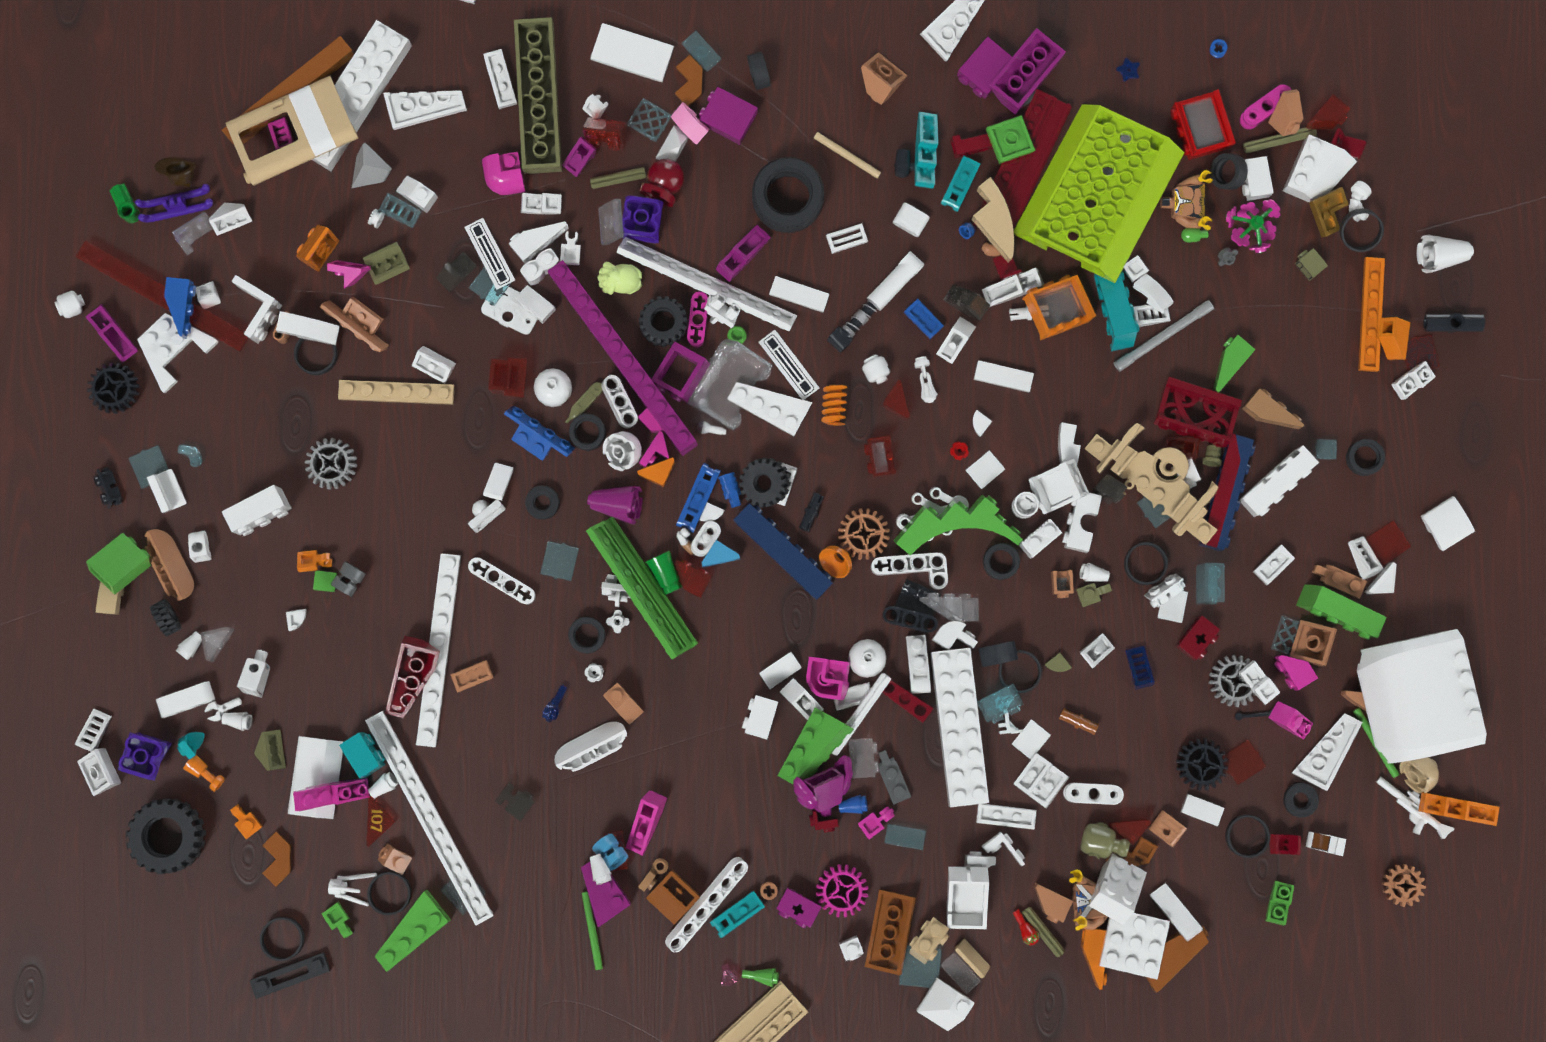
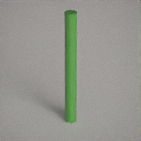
[1353,707,1400,778]
[582,891,603,970]

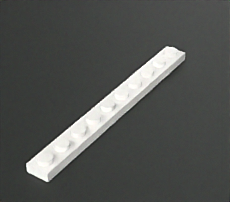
[617,237,797,331]
[416,554,461,747]

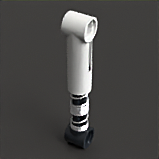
[827,251,925,353]

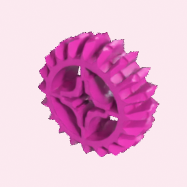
[816,864,869,917]

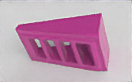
[268,117,295,150]

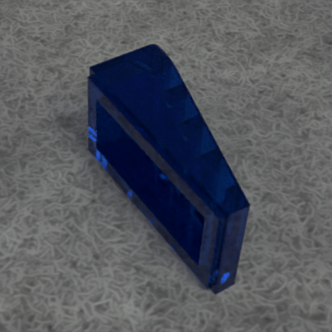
[1125,646,1155,690]

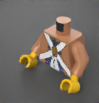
[1069,869,1108,931]

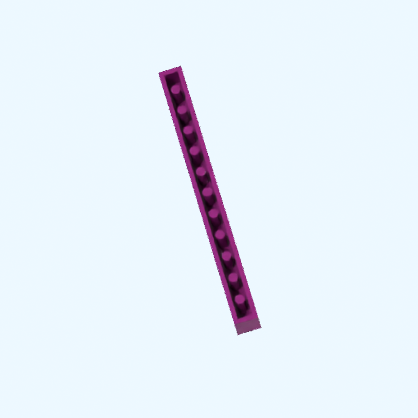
[547,260,698,456]

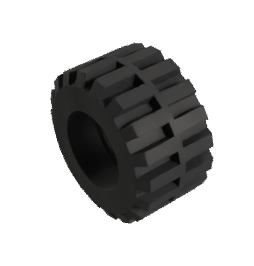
[639,296,687,347]

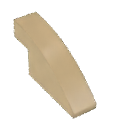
[972,177,1014,263]

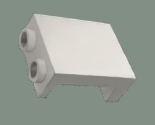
[1029,459,1089,514]

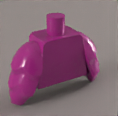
[793,755,853,817]

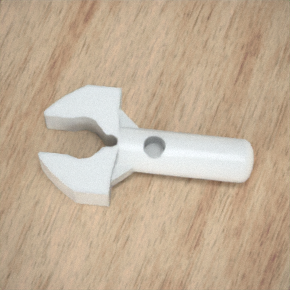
[205,698,242,721]

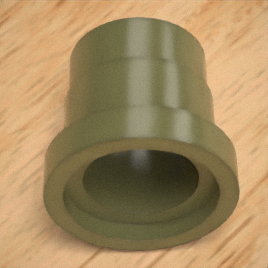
[1202,445,1222,467]

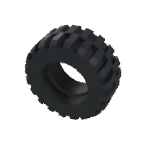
[126,798,206,874]

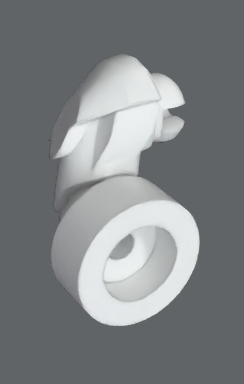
[1349,181,1371,222]

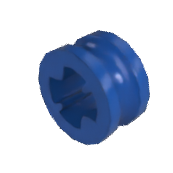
[1210,39,1227,58]

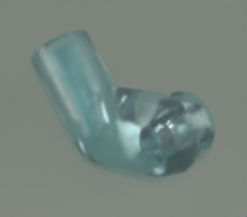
[178,444,202,467]

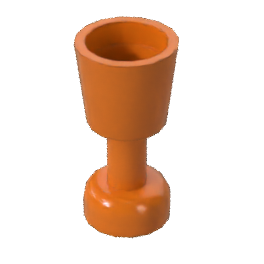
[183,755,226,792]

